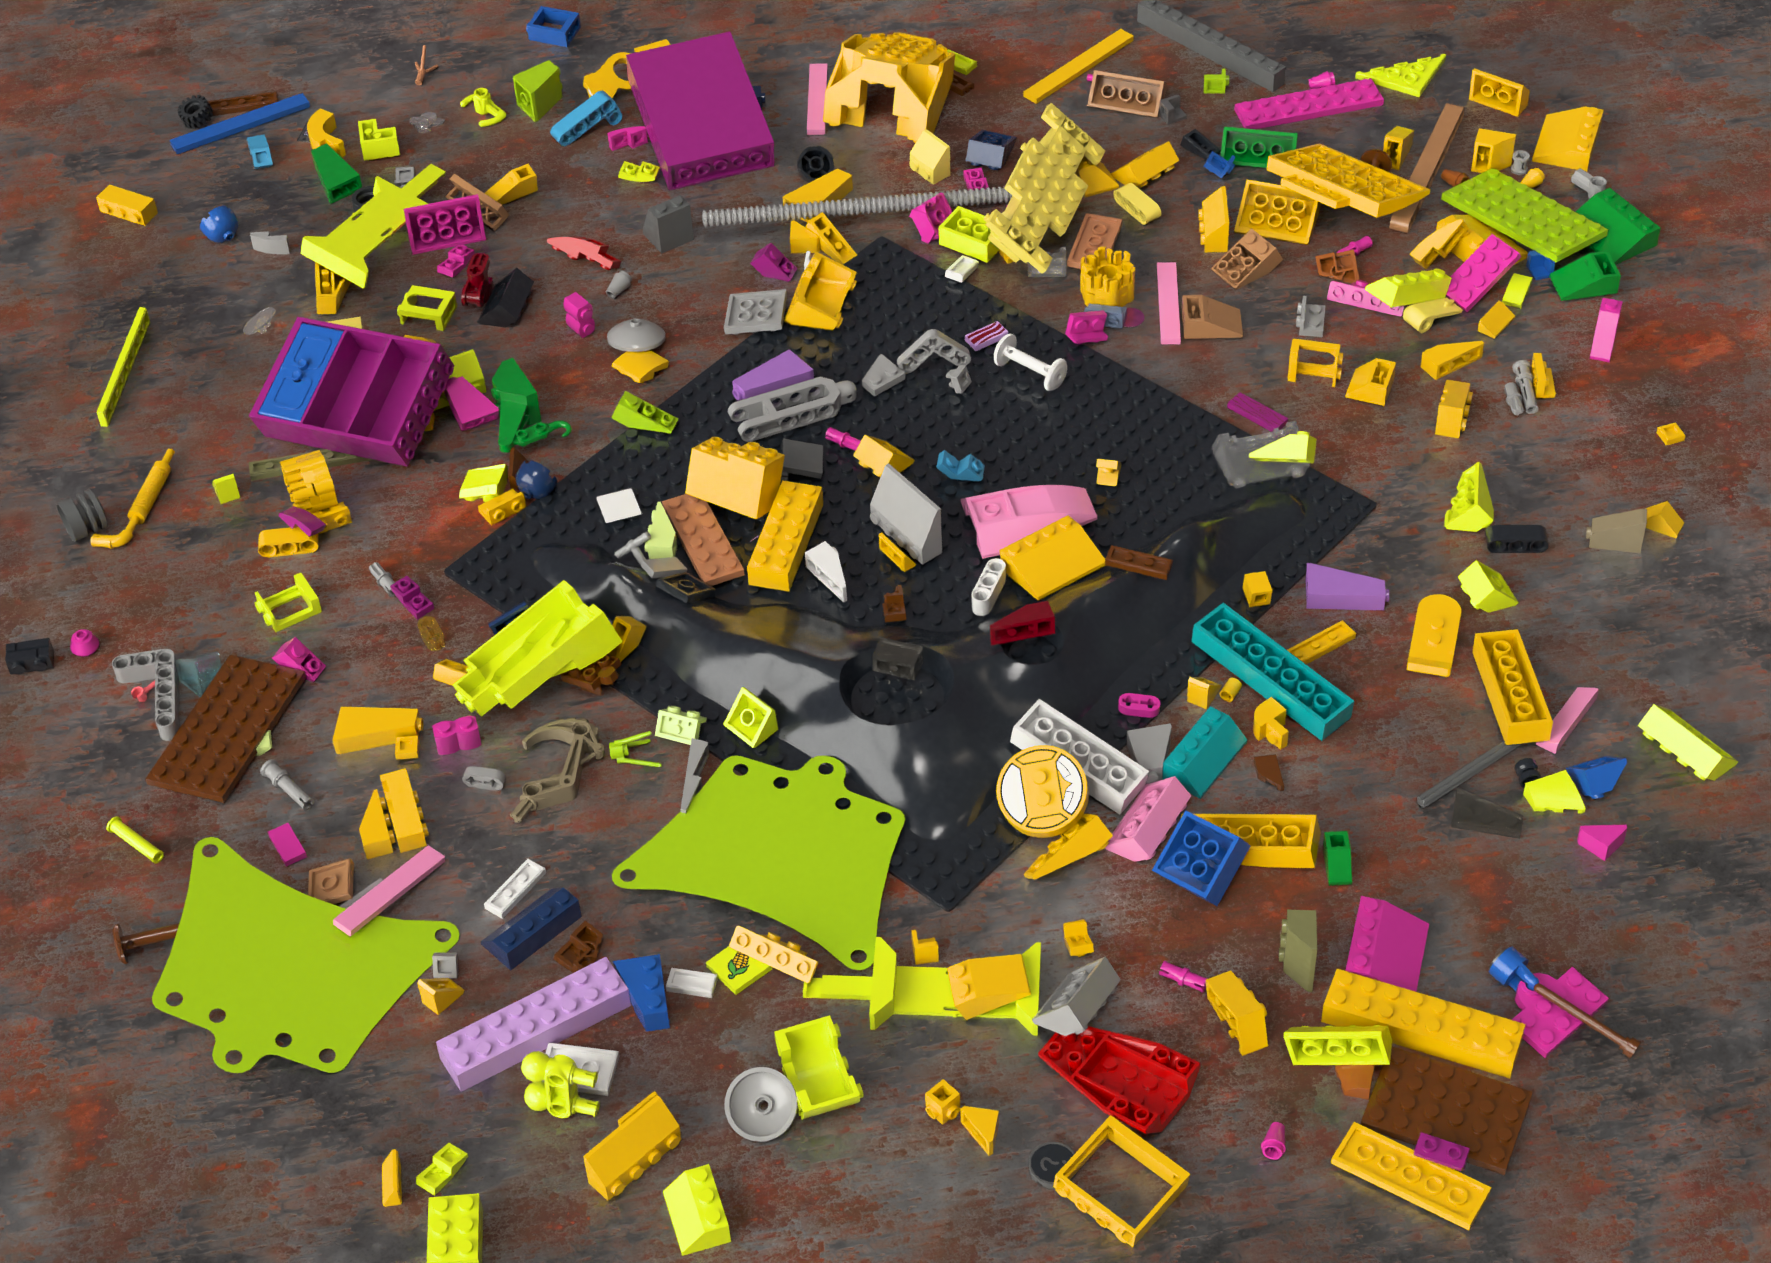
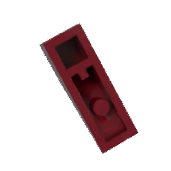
[990,601,1055,645]

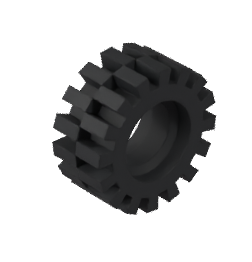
[177,95,213,129]

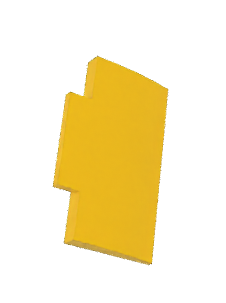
[1267,143,1430,218]

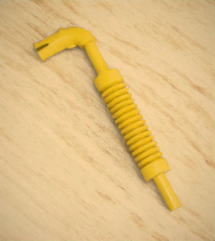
[91,448,175,549]

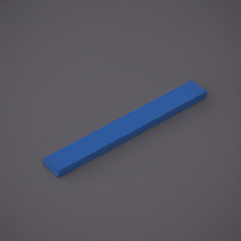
[169,93,310,154]

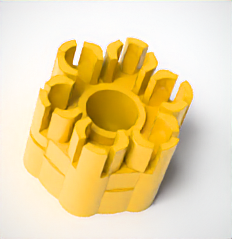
[1080,247,1135,307]
[280,450,338,513]

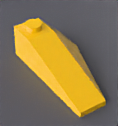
[1023,813,1113,880]

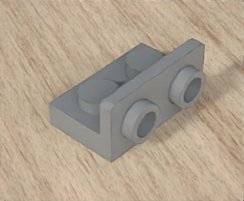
[1296,296,1325,337]

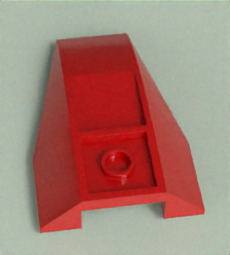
[1038,1026,1201,1134]

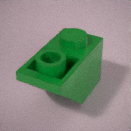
[1322,831,1352,886]

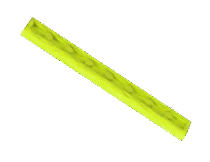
[97,307,150,427]

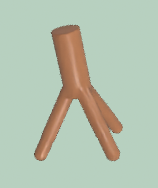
[415,45,439,85]

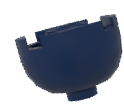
[516,460,558,499]

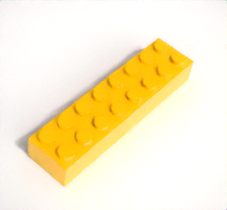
[1321,969,1526,1079]

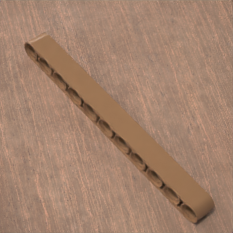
[1389,103,1465,233]

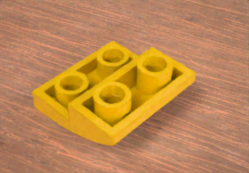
[612,350,669,383]

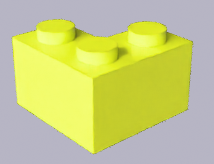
[358,119,400,160]

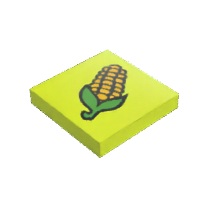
[706,946,772,995]

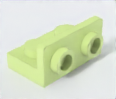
[655,706,707,745]

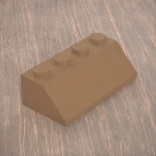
[1087,70,1167,118]

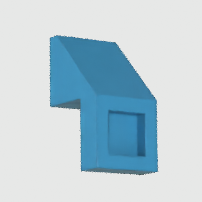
[247,134,273,169]
[936,450,985,481]

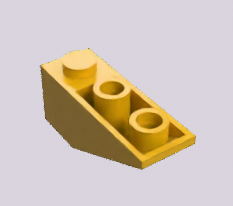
[485,164,538,205]
[359,789,396,860]

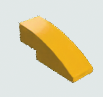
[1410,219,1469,269]

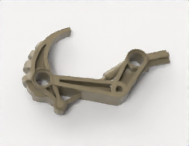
[510,718,605,823]

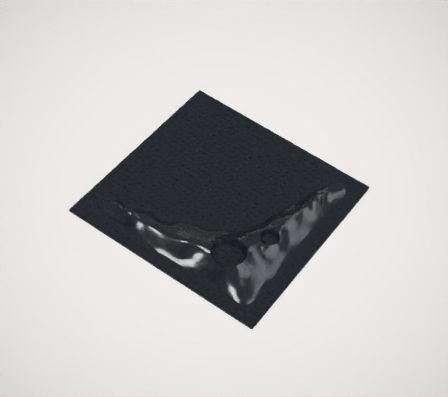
[444,236,1377,912]

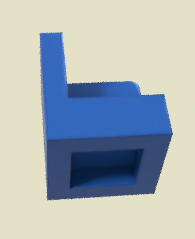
[1526,250,1555,280]

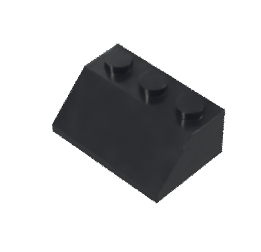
[477,268,534,328]

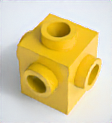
[925,1079,961,1125]

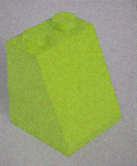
[513,60,563,122]

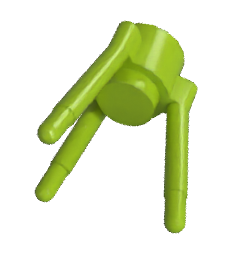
[609,731,662,767]

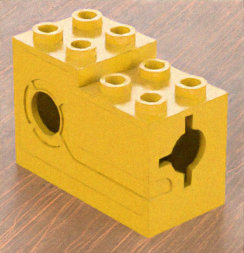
[685,437,785,519]

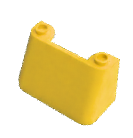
[784,251,857,330]

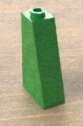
[311,143,362,204]

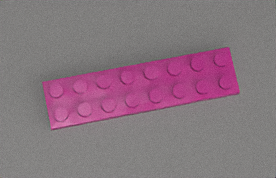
[1234,78,1384,130]

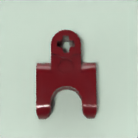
[461,253,494,308]

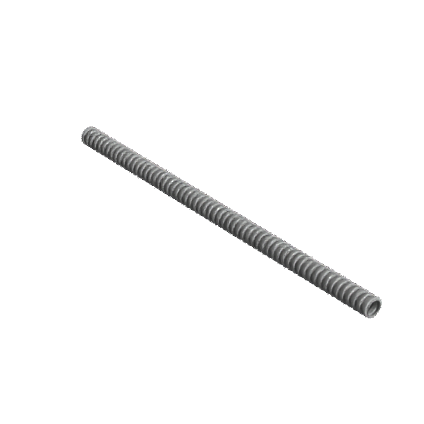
[702,186,1013,227]

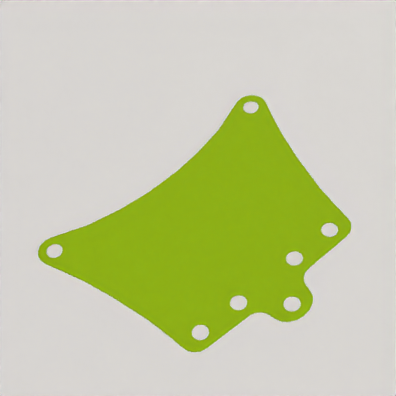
[612,756,905,970]
[152,837,460,1073]

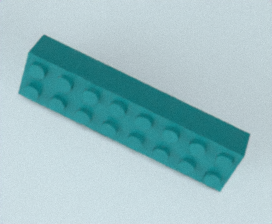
[1192,603,1354,741]

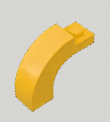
[307,108,346,158]

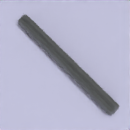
[1417,740,1520,808]

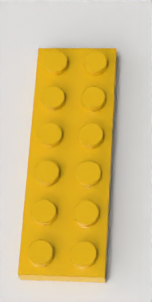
[1331,1122,1492,1230]

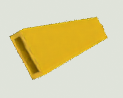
[782,169,853,223]
[332,707,424,754]

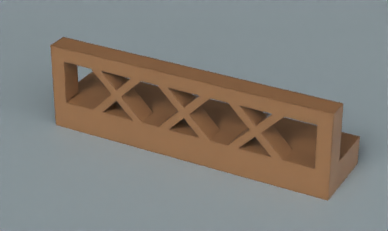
[445,174,509,231]

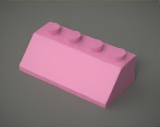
[1105,776,1191,862]

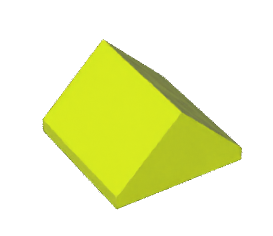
[723,687,778,748]

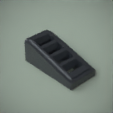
[1180,129,1221,160]

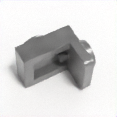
[394,167,415,188]

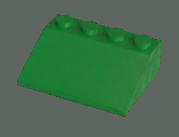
[1576,188,1661,265]

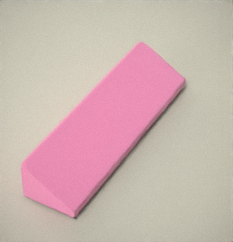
[1535,687,1599,754]

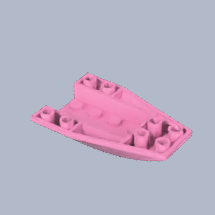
[960,485,1097,559]

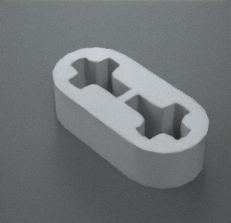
[462,766,506,790]

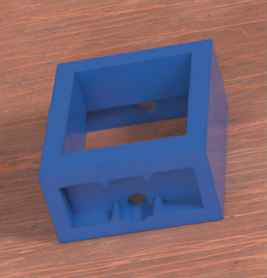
[526,6,581,47]

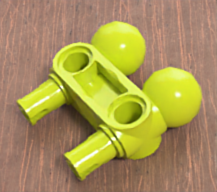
[521,1051,600,1119]

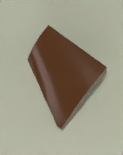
[553,920,603,973]

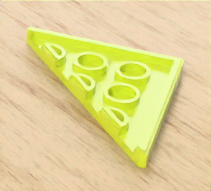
[1355,54,1446,97]

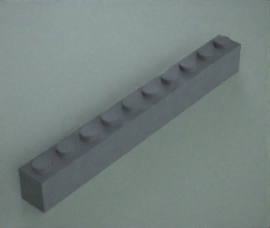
[1137,0,1286,92]

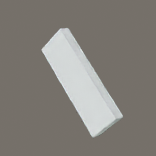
[484,859,546,919]

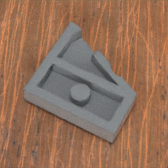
[862,354,905,396]

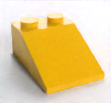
[947,954,1031,1020]

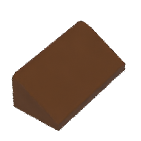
[508,448,528,490]

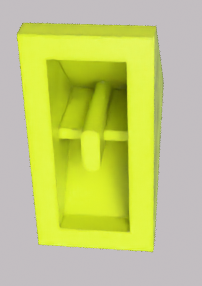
[212,474,240,504]

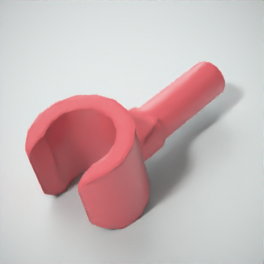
[131,680,155,702]

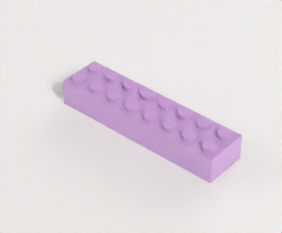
[436,957,631,1092]

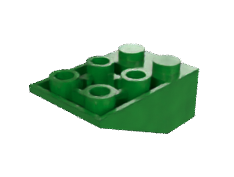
[1549,251,1621,301]

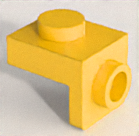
[1063,919,1094,957]

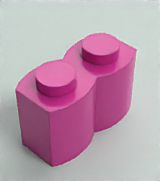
[564,292,595,338]
[432,716,482,755]

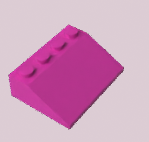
[404,194,486,255]
[1345,896,1429,992]

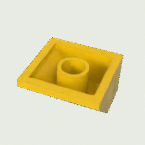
[1075,156,1119,198]

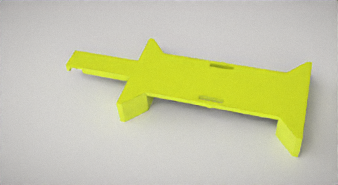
[301,164,446,289]
[803,937,1041,1036]

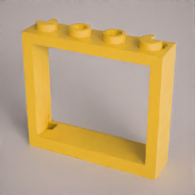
[1053,1115,1190,1247]

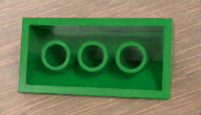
[1221,127,1298,168]

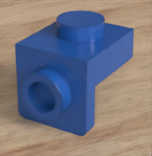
[1203,151,1235,178]

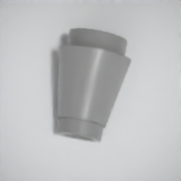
[606,271,632,299]

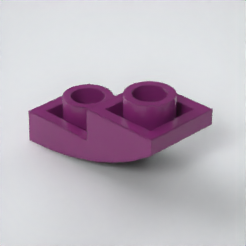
[278,506,326,537]
[390,576,434,620]

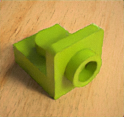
[1203,69,1229,93]

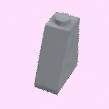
[1127,723,1172,784]

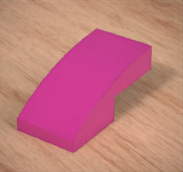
[608,126,648,151]

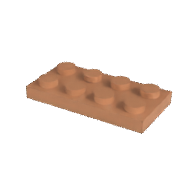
[1067,213,1122,269]

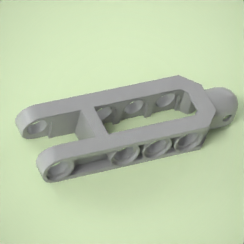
[728,377,857,442]

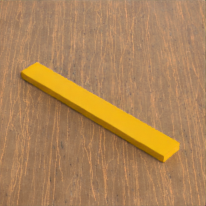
[1023,29,1134,104]

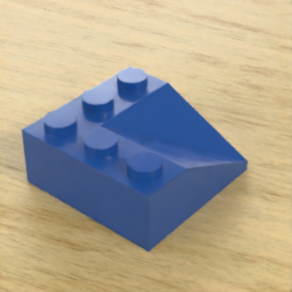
[1152,810,1251,906]

